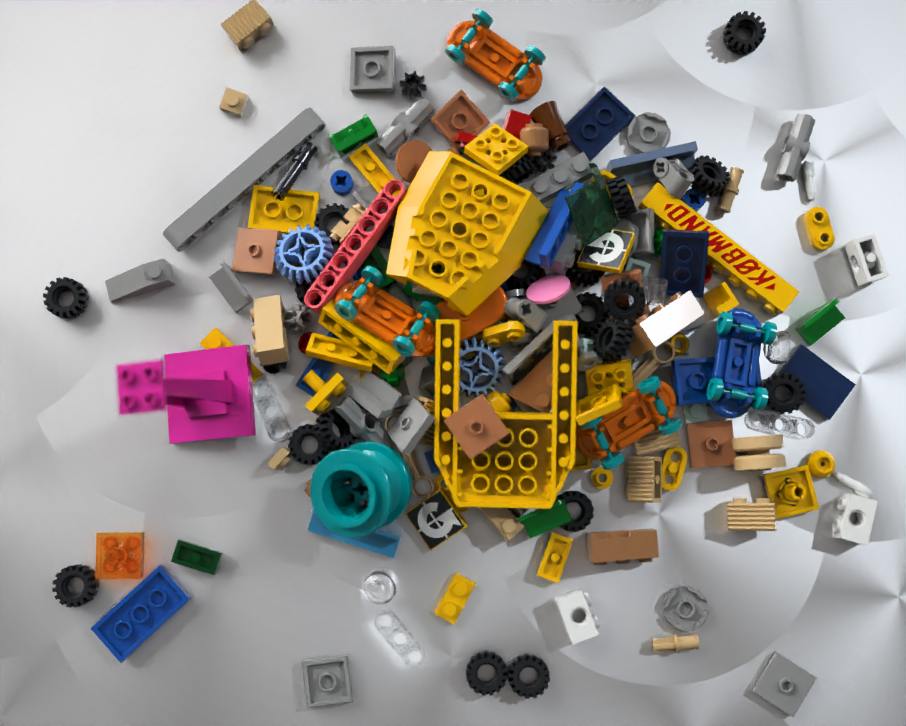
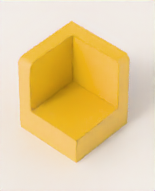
[702,282,739,319]

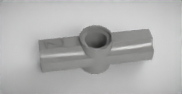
[376,96,435,157]
[776,114,816,182]
[334,394,394,448]

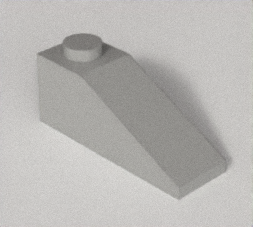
[105,259,176,302]

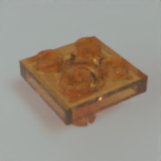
[95,532,145,579]

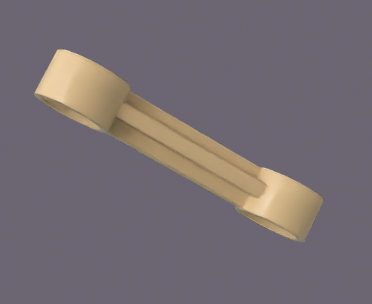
[622,341,675,390]
[384,413,434,498]

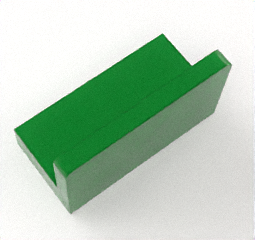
[795,298,845,346]
[518,499,572,538]

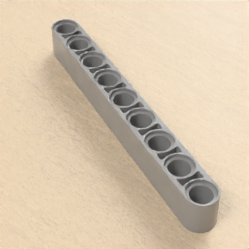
[163,107,326,252]

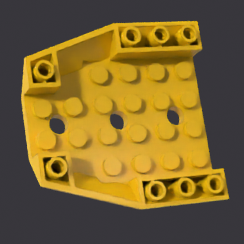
[386,151,549,316]

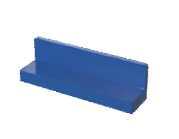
[525,182,586,269]

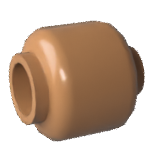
[520,123,549,157]

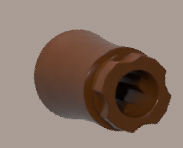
[530,101,572,153]

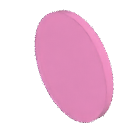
[526,275,571,304]

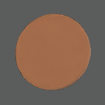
[395,140,432,184]

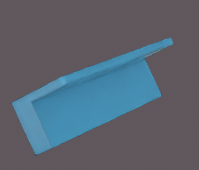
[308,509,401,558]

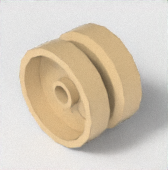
[731,435,786,472]

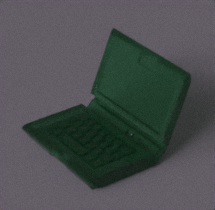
[565,163,619,246]

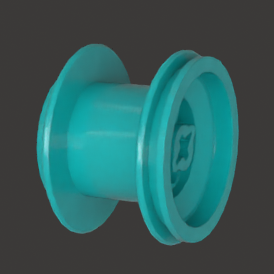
[310,442,412,538]

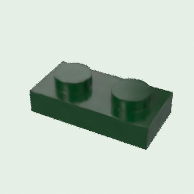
[171,539,223,575]

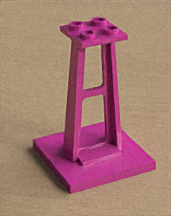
[116,345,256,444]

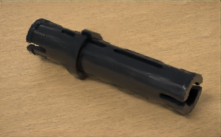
[271,141,318,201]

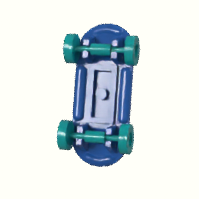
[707,309,777,419]

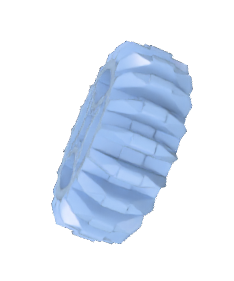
[274,224,334,284]
[460,337,506,398]

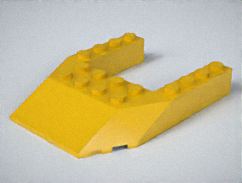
[434,319,578,509]

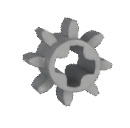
[284,305,313,332]

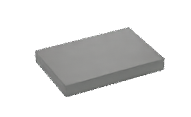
[503,322,553,386]

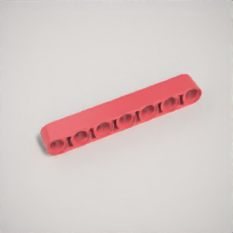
[304,179,407,314]

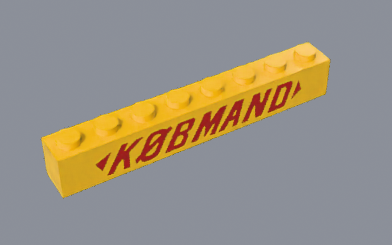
[638,182,800,315]

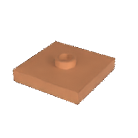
[429,89,491,150]
[232,228,281,275]
[444,394,509,459]
[686,420,736,468]

